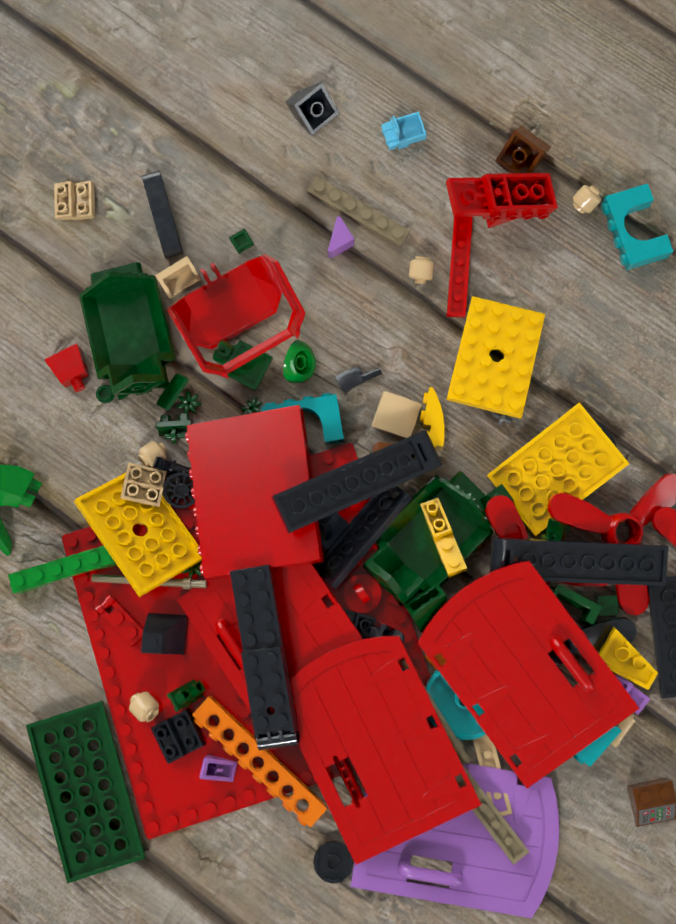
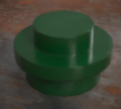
[96,385,115,404]

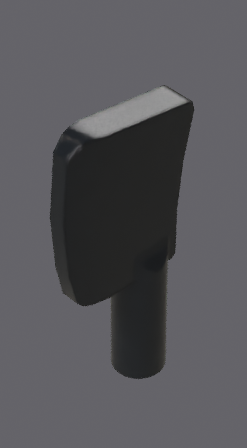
[335,367,382,393]

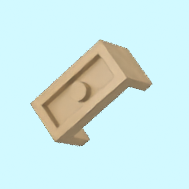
[155,256,201,299]

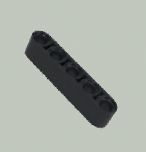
[142,171,183,259]

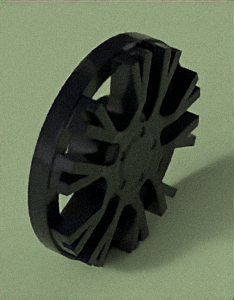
[163,472,195,508]

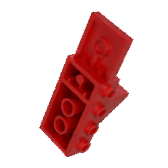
[446,173,558,228]

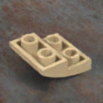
[54,181,95,220]
[371,391,422,439]
[120,462,166,507]

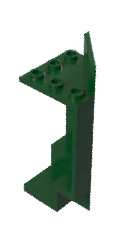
[79,262,176,400]
[362,471,494,606]

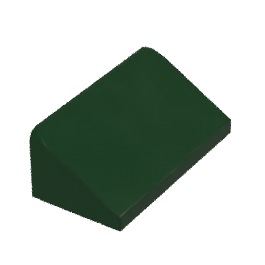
[156,374,189,412]

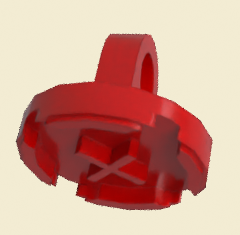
[343,575,382,613]

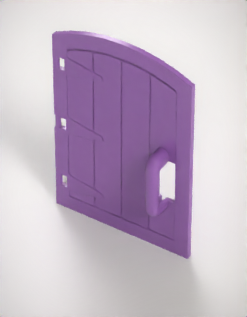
[351,763,559,918]

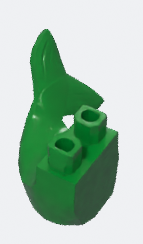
[0,464,42,556]

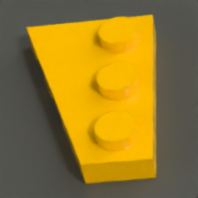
[599,627,658,690]

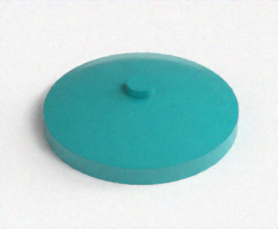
[426,669,486,740]

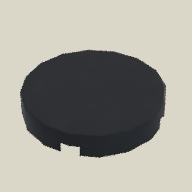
[313,840,354,884]

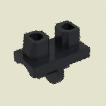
[369,624,405,643]

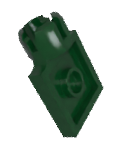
[213,340,273,391]

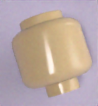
[573,185,601,214]
[409,256,434,284]
[138,441,167,468]
[129,692,159,722]

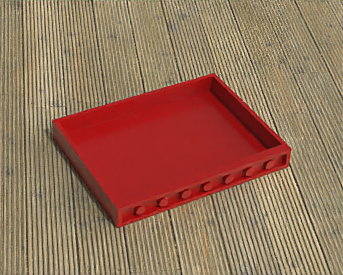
[185,405,324,580]

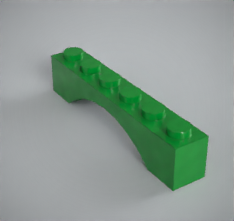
[8,546,117,594]

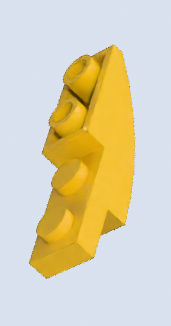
[420,387,444,450]
[420,498,467,577]

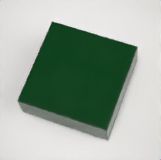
[229,228,254,254]
[596,595,619,616]

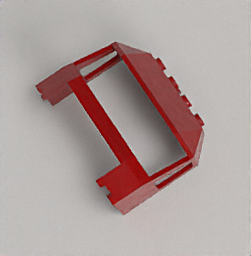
[167,254,306,379]

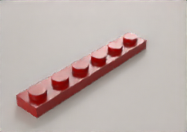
[446,216,473,318]

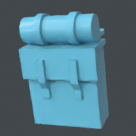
[381,112,427,150]

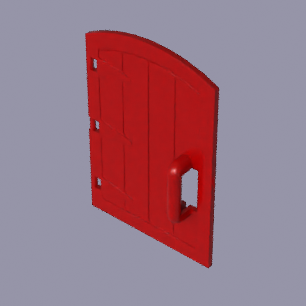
[418,561,640,789]
[177,564,363,749]
[290,636,482,865]

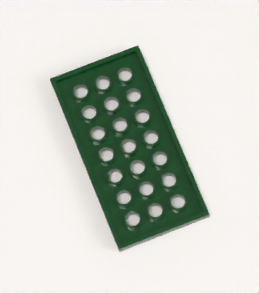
[26,700,146,884]

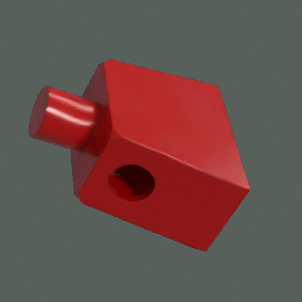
[44,343,89,392]

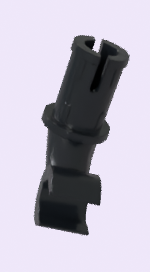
[153,456,191,479]

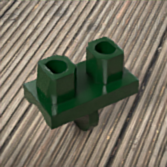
[156,413,192,444]
[540,518,571,540]
[166,679,205,712]

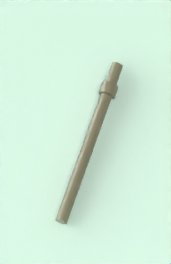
[92,574,208,589]
[400,659,470,764]

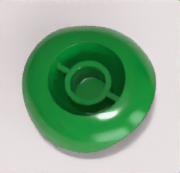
[283,340,316,383]

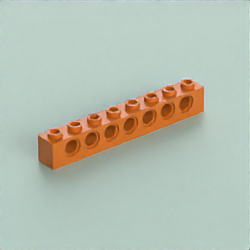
[192,696,328,828]

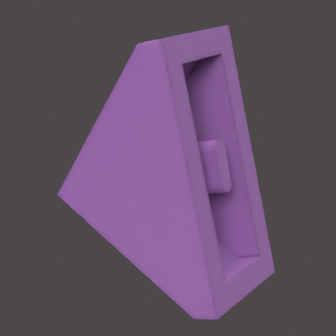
[328,216,354,258]
[199,755,237,782]

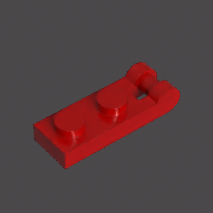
[94,594,144,647]

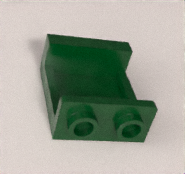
[550,584,602,625]

